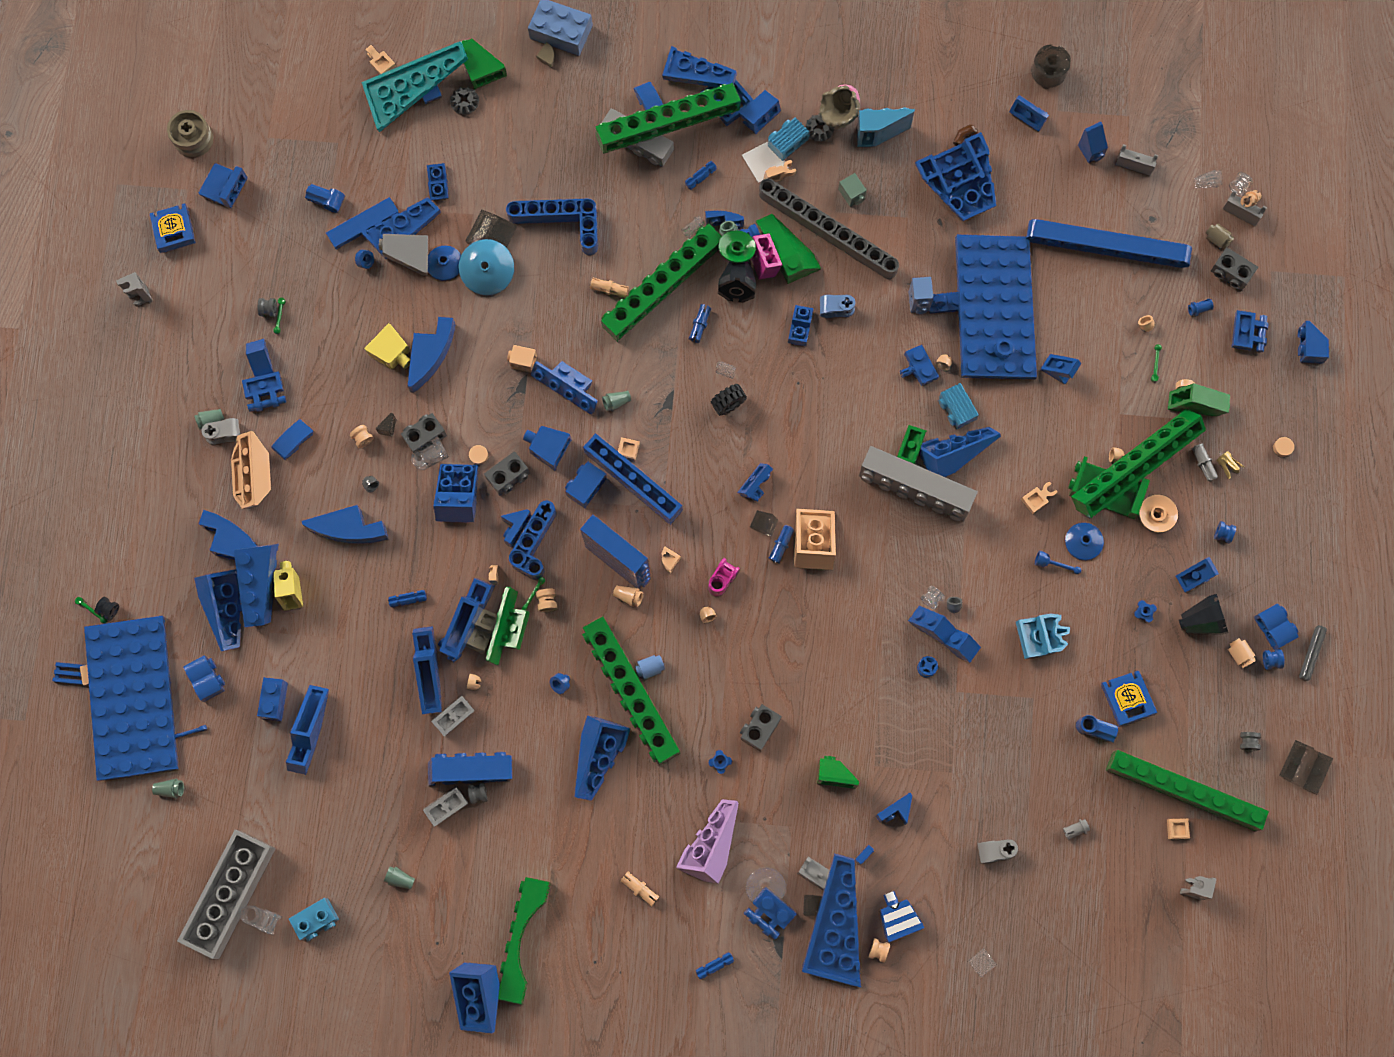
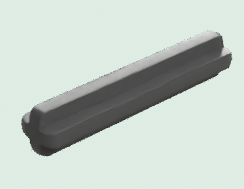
[1299,625,1327,681]

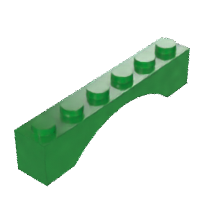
[498,877,551,1004]

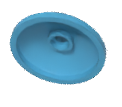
[459,239,515,295]

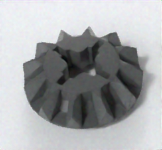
[450,86,479,114]
[805,114,834,142]

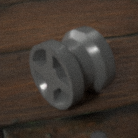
[258,298,277,317]
[1240,732,1261,751]
[468,782,488,804]

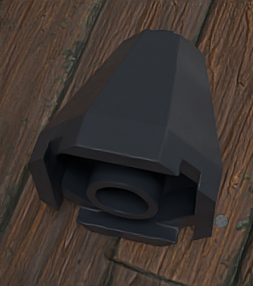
[718,260,756,303]
[1179,594,1229,635]

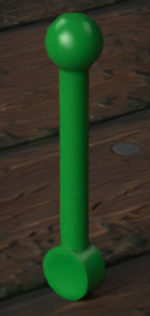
[273,297,286,334]
[1151,344,1162,382]
[521,577,545,611]
[75,597,108,623]

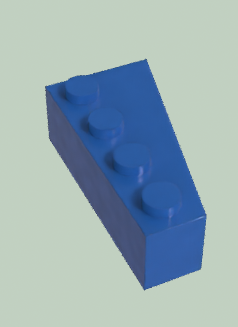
[234,544,279,627]
[428,752,512,786]

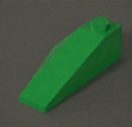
[756,214,821,284]

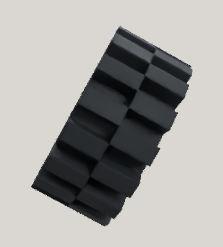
[710,384,747,416]

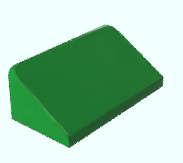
[897,425,927,464]

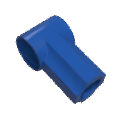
[305,184,345,213]
[1076,715,1118,743]

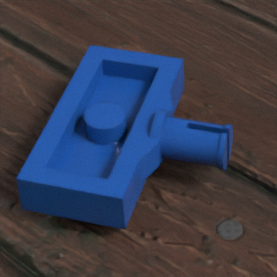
[900,345,939,386]

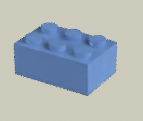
[528,0,593,56]

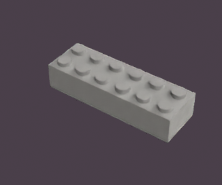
[859,446,978,521]
[177,829,276,959]

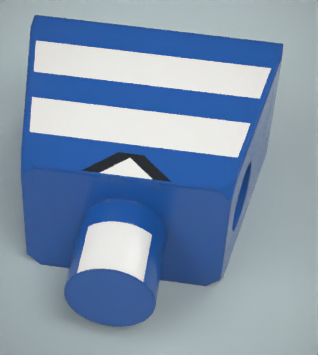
[880,891,924,943]

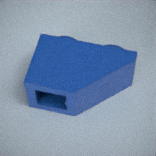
[1298,321,1329,364]

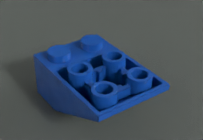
[433,464,478,522]

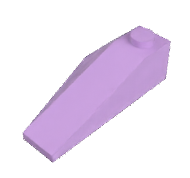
[676,799,739,884]

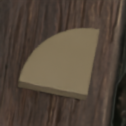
[536,42,554,68]

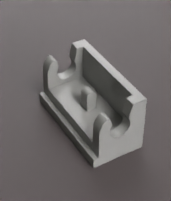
[1115,144,1158,176]
[1223,190,1267,226]
[116,272,153,306]
[431,696,475,736]
[423,786,468,827]
[797,857,829,891]
[1180,876,1216,900]

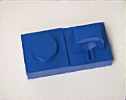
[1009,95,1049,132]
[929,292,959,314]
[737,463,773,501]

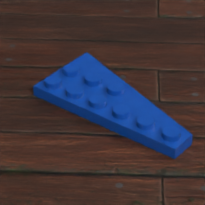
[802,853,861,988]

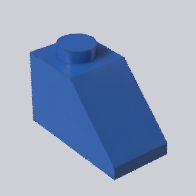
[1078,121,1108,163]

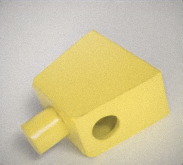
[364,323,411,369]
[274,561,303,611]

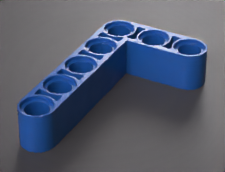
[506,198,598,255]

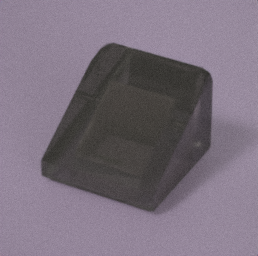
[376,413,397,437]
[750,510,778,536]
[803,895,822,916]

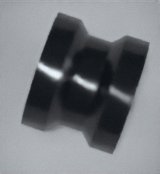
[94,597,119,621]

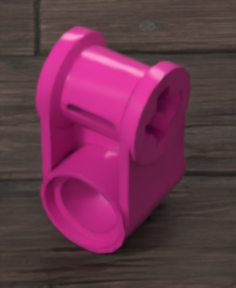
[708,558,740,596]

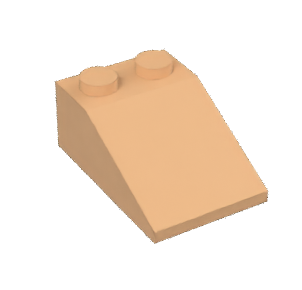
[794,509,836,570]

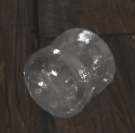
[1229,172,1253,196]
[920,585,945,610]

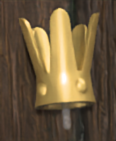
[1216,451,1244,479]

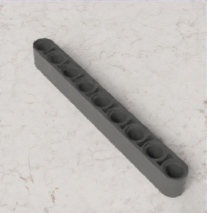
[759,179,899,279]

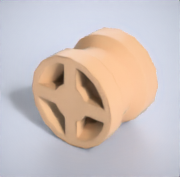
[350,425,374,448]
[869,938,890,963]

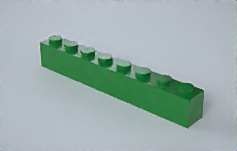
[1106,750,1269,832]

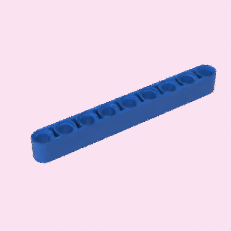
[1026,219,1192,268]

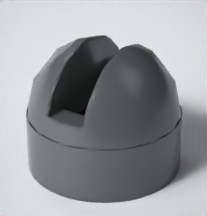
[362,476,379,492]
[947,597,962,613]

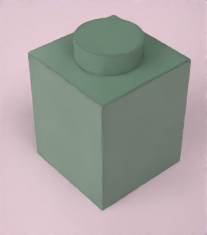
[838,173,867,206]

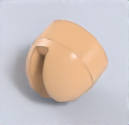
[1138,315,1155,332]
[936,354,952,371]
[1109,447,1125,463]
[700,607,717,623]
[467,674,482,690]

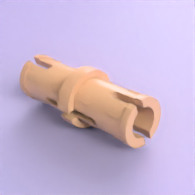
[1241,190,1261,207]
[590,277,629,298]
[620,871,660,907]

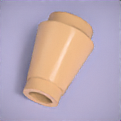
[613,585,643,607]

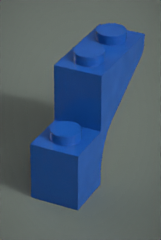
[908,606,981,663]

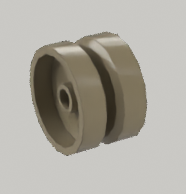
[167,110,214,158]

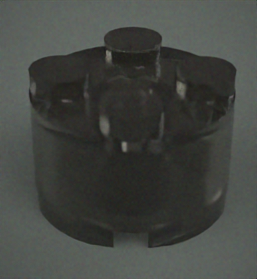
[1031,44,1071,89]

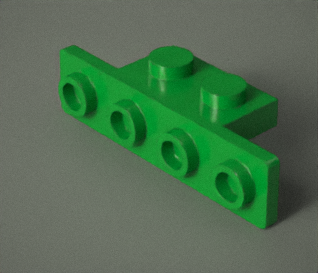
[486,586,530,665]

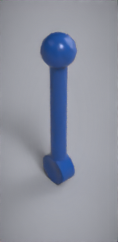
[175,725,207,738]

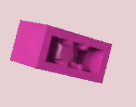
[751,234,782,279]

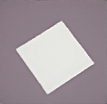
[742,142,788,183]

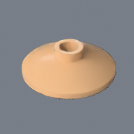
[1139,495,1178,532]

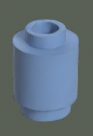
[635,655,665,680]

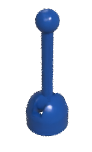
[1034,550,1081,574]

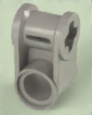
[202,418,240,445]
[977,839,1018,864]

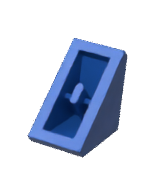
[246,339,274,377]

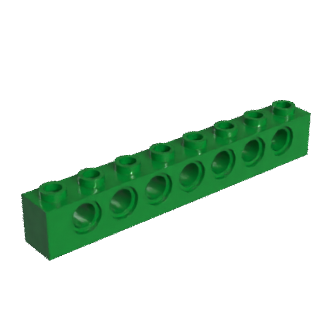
[595,83,741,154]
[601,224,722,342]
[1071,409,1206,518]
[582,616,680,765]

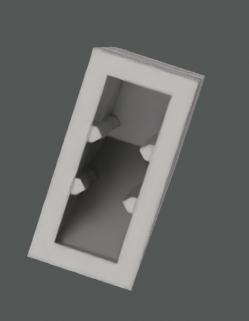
[379,234,428,276]

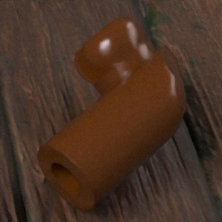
[953,124,978,146]

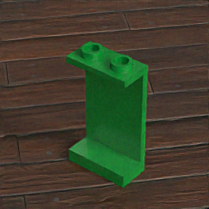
[1068,456,1150,519]

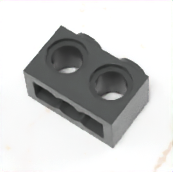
[1211,247,1258,291]
[401,413,447,455]
[484,451,530,496]
[740,704,782,752]

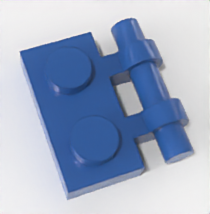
[1232,310,1269,353]
[242,371,286,412]
[744,887,797,940]

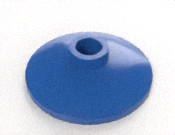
[428,245,461,281]
[1065,523,1104,560]

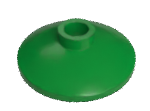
[719,230,756,263]

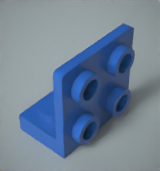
[198,163,248,208]

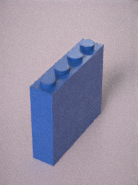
[580,515,651,589]

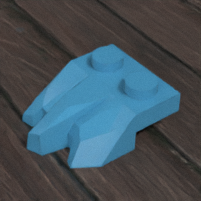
[1016,614,1070,659]

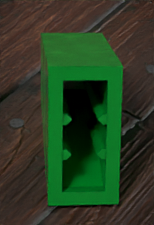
[461,38,507,89]
[1168,383,1230,417]

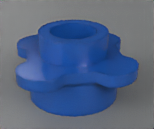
[1134,600,1157,622]
[708,750,732,774]

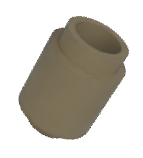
[1206,223,1234,249]

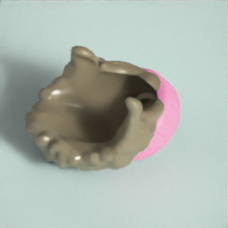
[819,85,860,129]

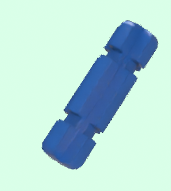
[685,161,717,190]
[388,590,427,607]
[696,953,734,979]

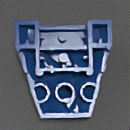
[915,132,997,221]

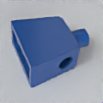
[523,426,572,470]

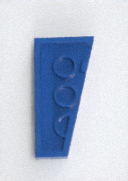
[662,46,737,87]
[361,197,441,259]

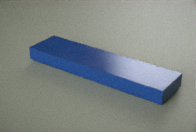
[326,197,399,249]

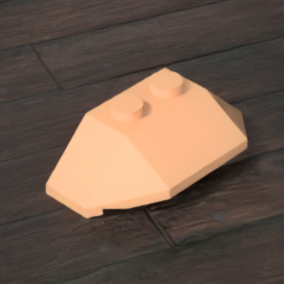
[231,431,271,509]

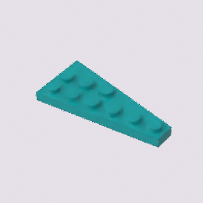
[362,41,468,132]

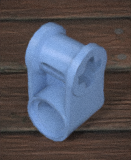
[820,295,856,318]

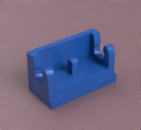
[739,90,781,134]

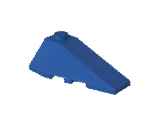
[919,427,1001,478]
[194,569,242,651]
[574,715,631,800]

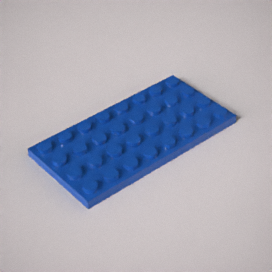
[955,234,1037,379]
[84,616,179,781]

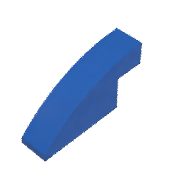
[407,317,456,392]
[302,505,389,544]
[199,510,258,560]
[439,578,495,659]
[412,626,442,714]
[286,685,329,775]

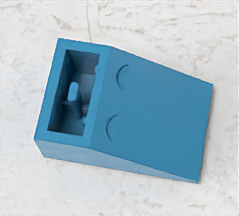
[856,107,915,147]

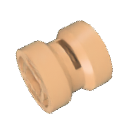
[536,589,558,612]

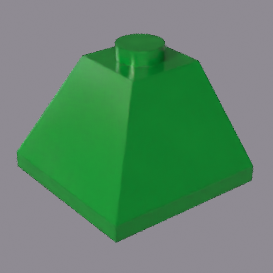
[817,756,859,789]

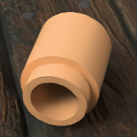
[1228,638,1256,669]

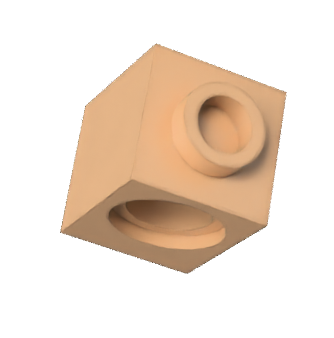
[507,345,537,373]

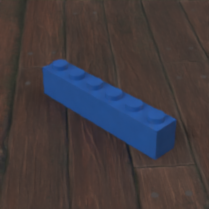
[583,433,683,525]

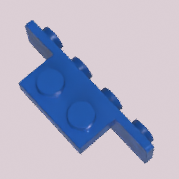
[531,361,598,414]

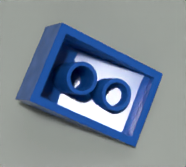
[449,962,500,1033]

